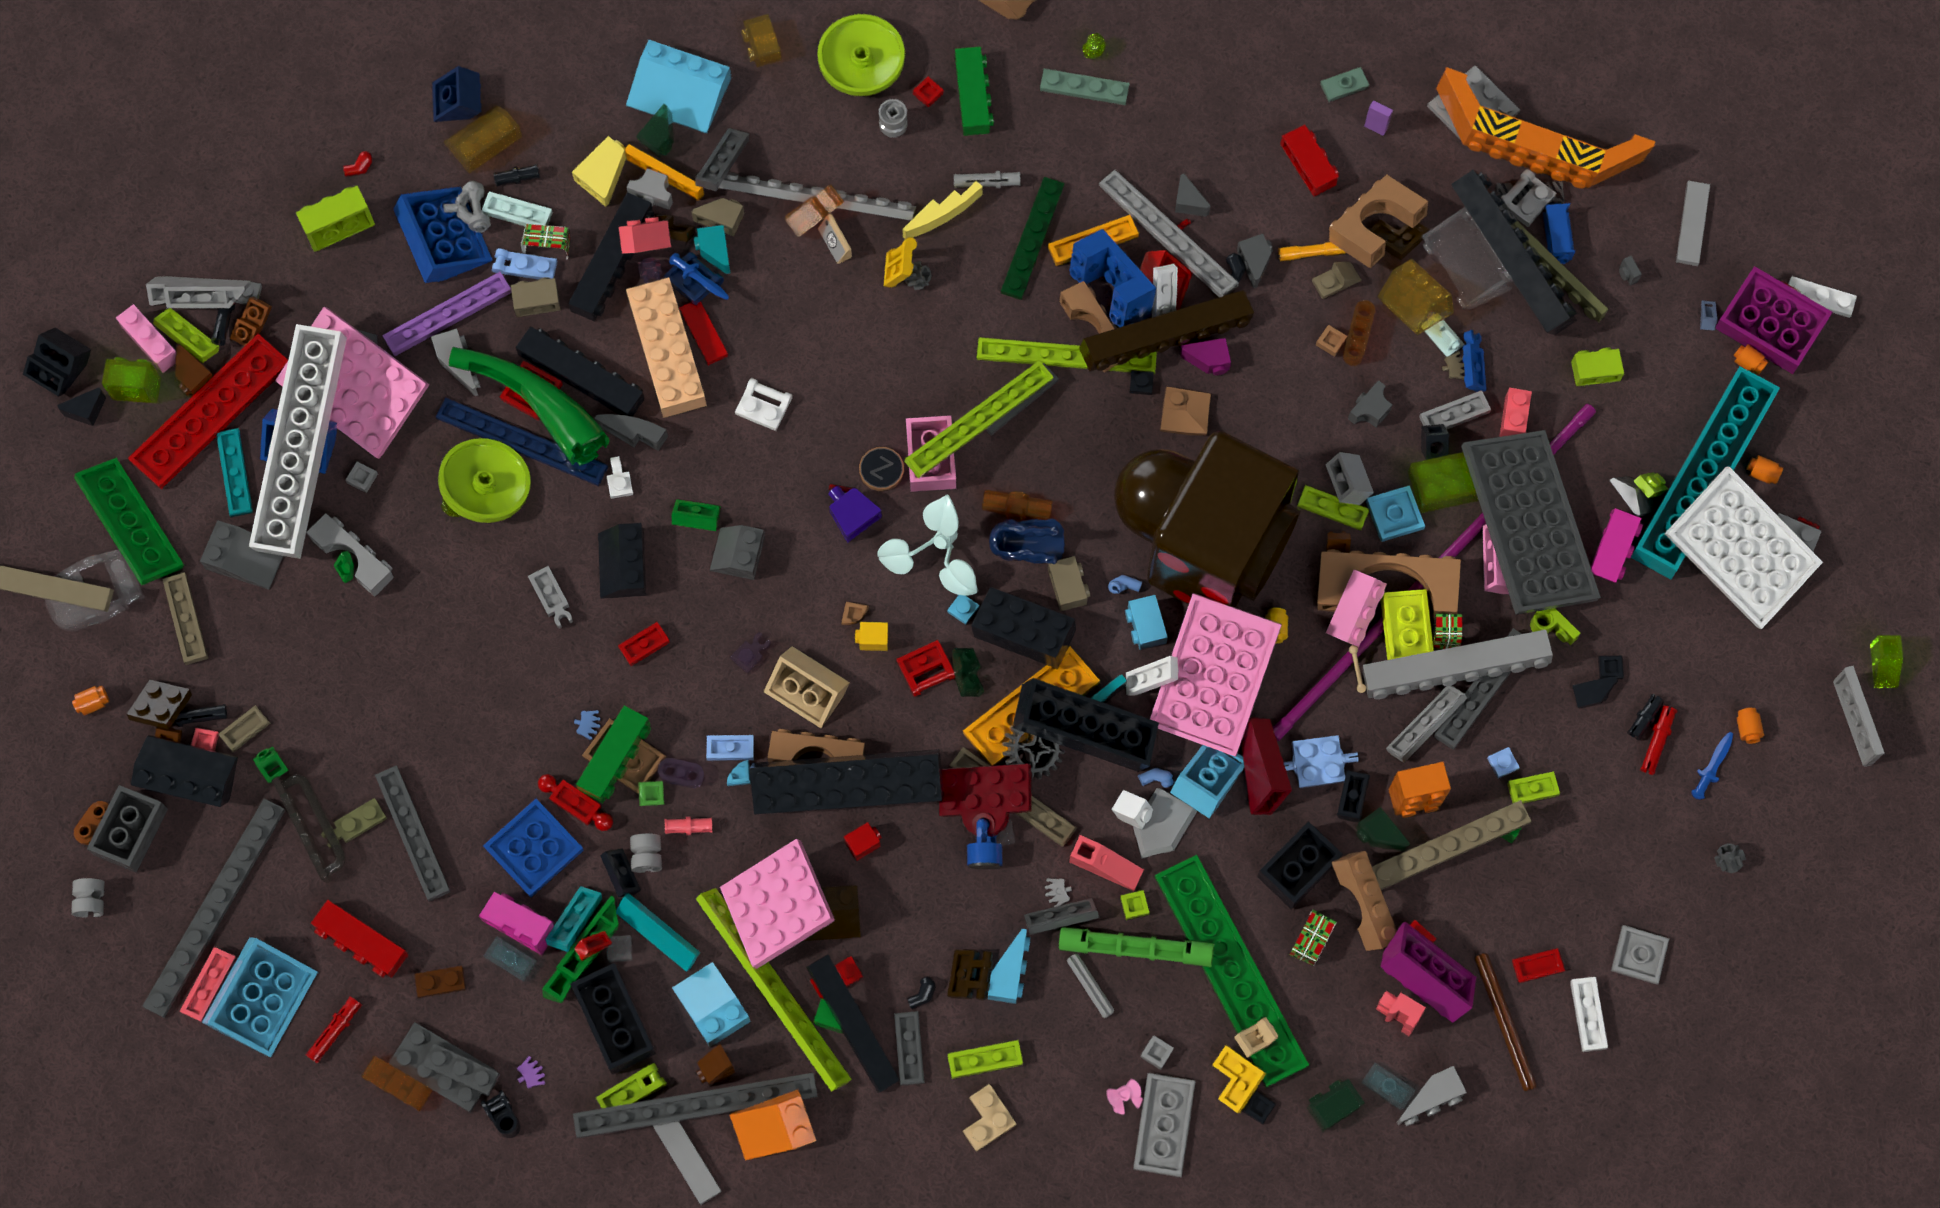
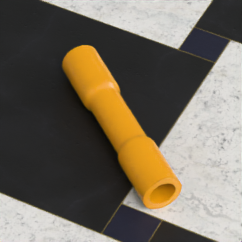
[1278,242,1346,261]

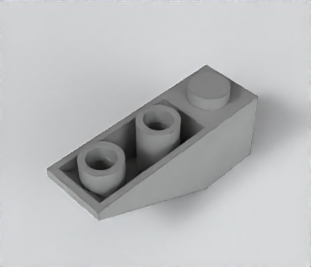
[431,329,480,396]
[1397,1066,1466,1126]

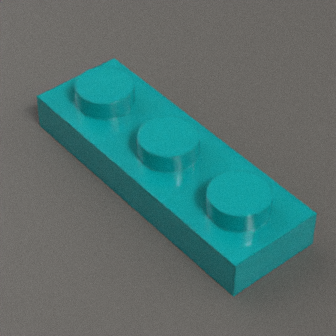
[546,886,602,952]

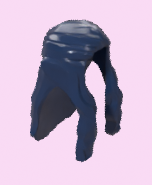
[989,518,1065,564]

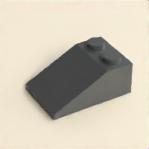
[200,520,283,590]

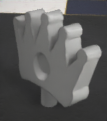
[1045,878,1072,907]

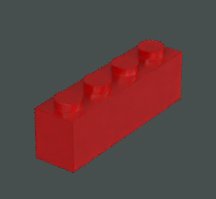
[311,900,408,978]

